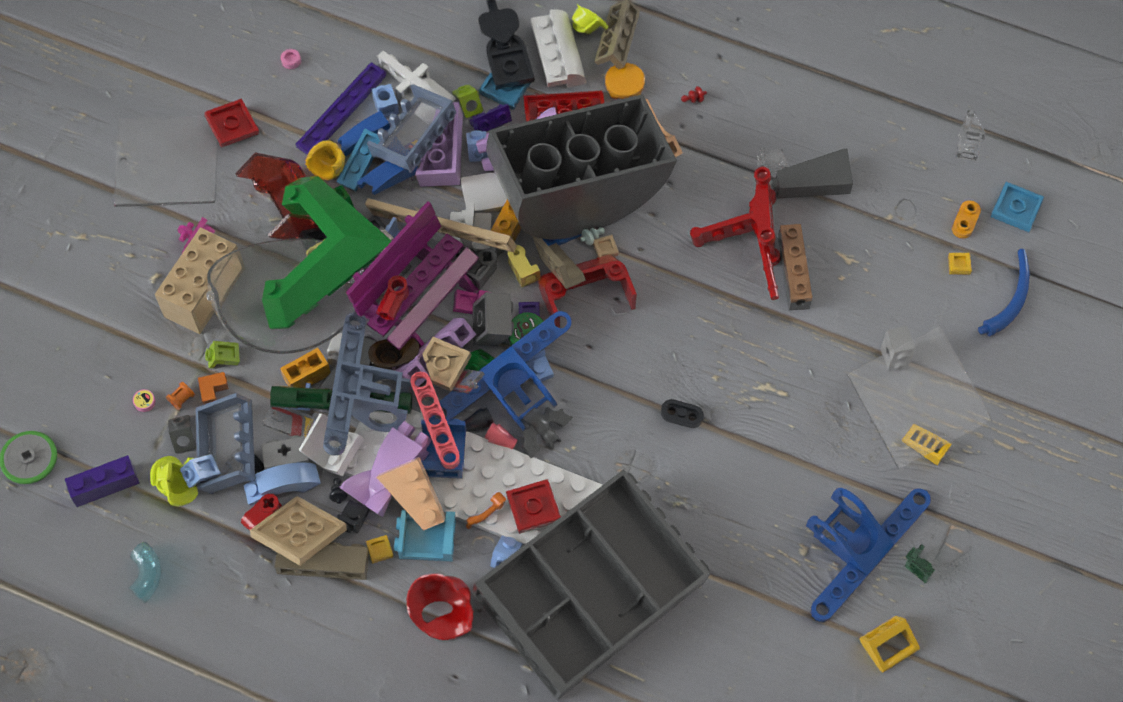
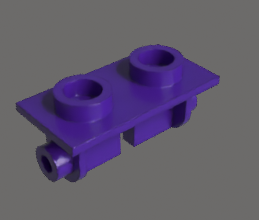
[469,104,512,132]

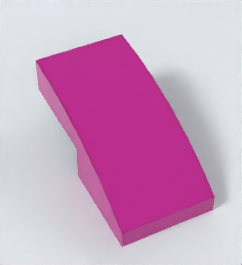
[453,289,493,314]

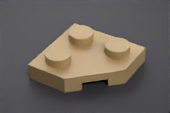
[423,337,471,391]

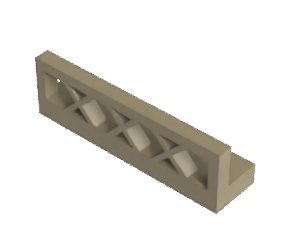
[594,0,640,69]
[533,237,586,289]

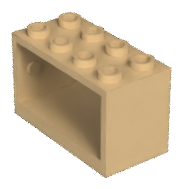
[155,227,244,334]

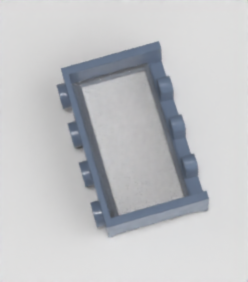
[367,84,456,173]
[195,393,255,494]

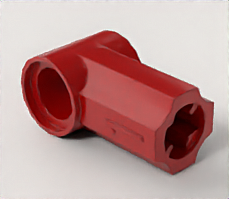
[376,275,409,321]

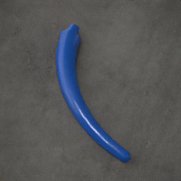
[978,249,1030,336]

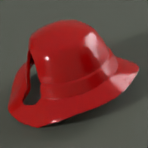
[406,573,473,640]

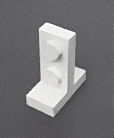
[378,50,430,101]

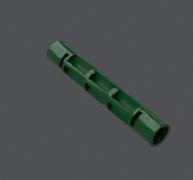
[270,386,412,414]

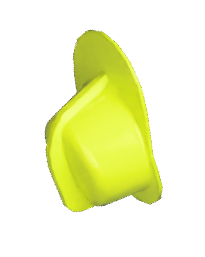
[572,4,609,34]

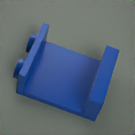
[421,418,466,479]

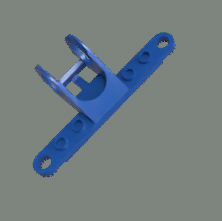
[431,311,572,431]
[806,488,931,622]

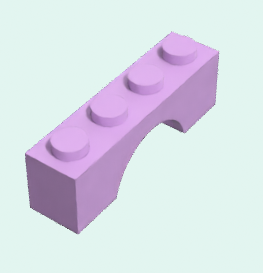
[395,318,476,390]

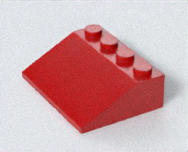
[523,90,605,122]

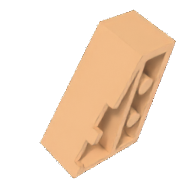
[376,457,446,530]

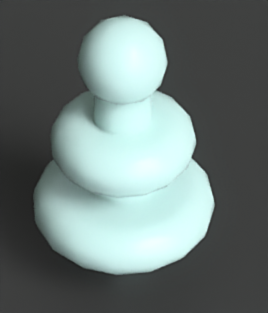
[580,227,605,246]

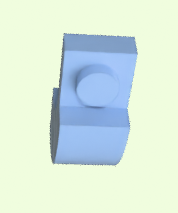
[244,462,321,506]

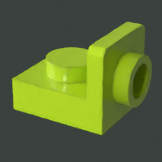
[205,341,240,369]

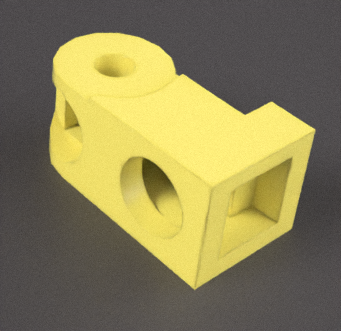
[507,245,540,288]

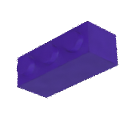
[64,455,140,507]

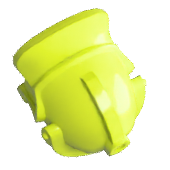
[150,456,198,506]

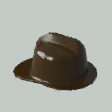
[368,337,419,371]

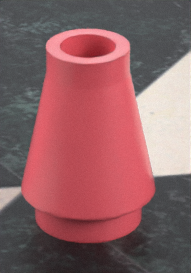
[484,423,518,449]

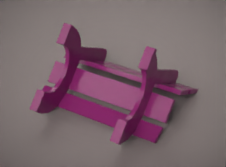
[346,201,479,350]

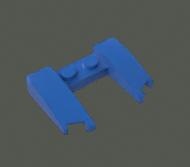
[338,110,419,195]

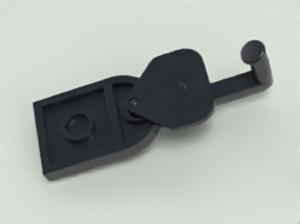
[478,0,535,90]

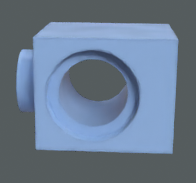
[372,84,399,117]

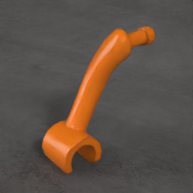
[466,492,506,529]

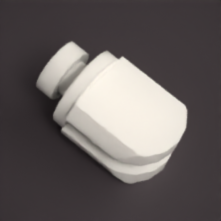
[327,333,342,366]

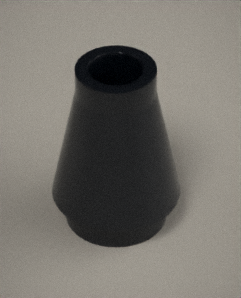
[463,407,494,432]

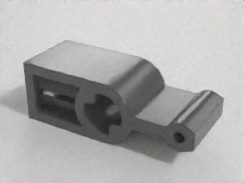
[466,247,505,290]

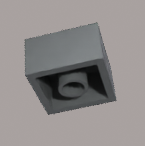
[472,292,514,346]

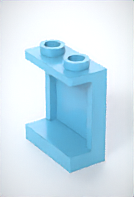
[394,510,456,562]

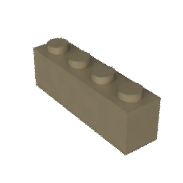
[275,542,369,580]

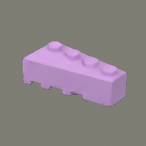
[415,102,463,187]

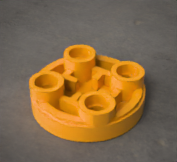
[605,63,645,99]

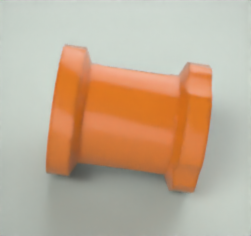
[166,382,195,410]

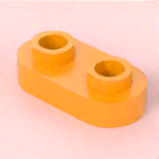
[952,200,981,239]

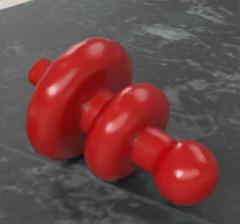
[681,86,707,103]

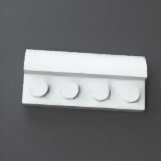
[531,9,586,88]

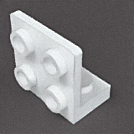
[299,413,364,476]

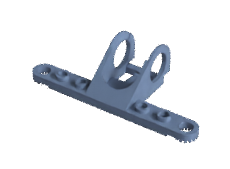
[323,312,411,456]

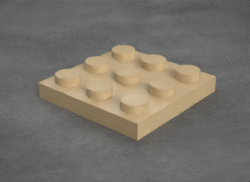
[250,496,347,566]

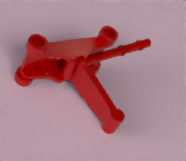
[690,167,781,300]

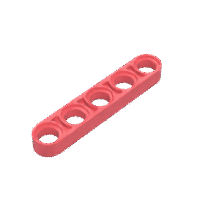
[411,371,460,469]

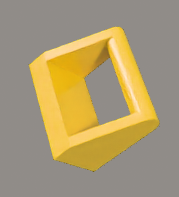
[859,616,920,673]

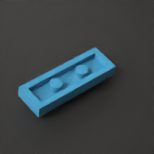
[337,129,380,192]

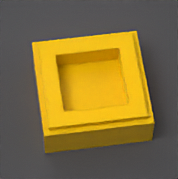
[948,253,972,275]
[366,535,394,564]

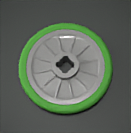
[0,431,57,484]

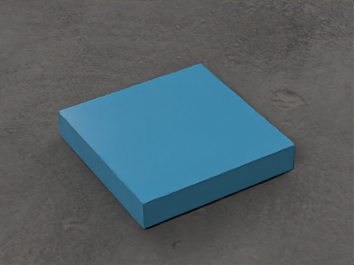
[479,72,531,110]
[990,182,1044,232]

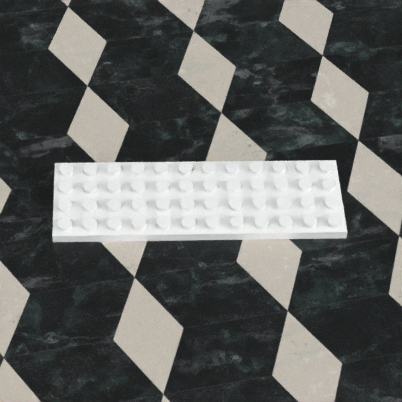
[344,410,602,546]

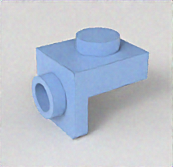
[466,130,488,162]
[490,535,523,568]

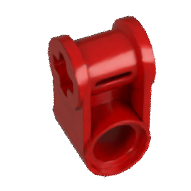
[241,494,282,531]

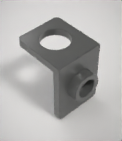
[168,415,196,454]

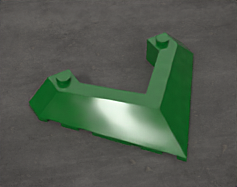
[262,176,391,330]

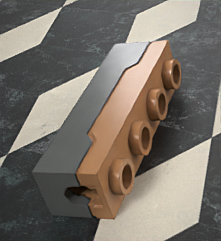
[778,224,812,311]

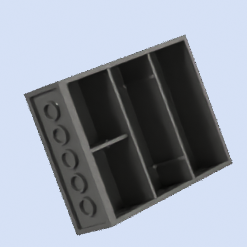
[472,469,710,701]

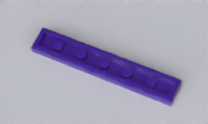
[296,62,387,155]

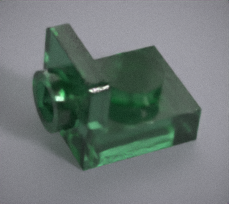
[904,544,935,584]

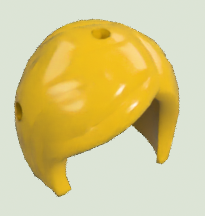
[305,140,345,181]

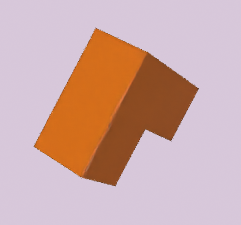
[198,372,229,405]

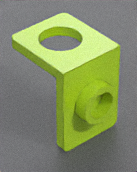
[452,84,483,118]

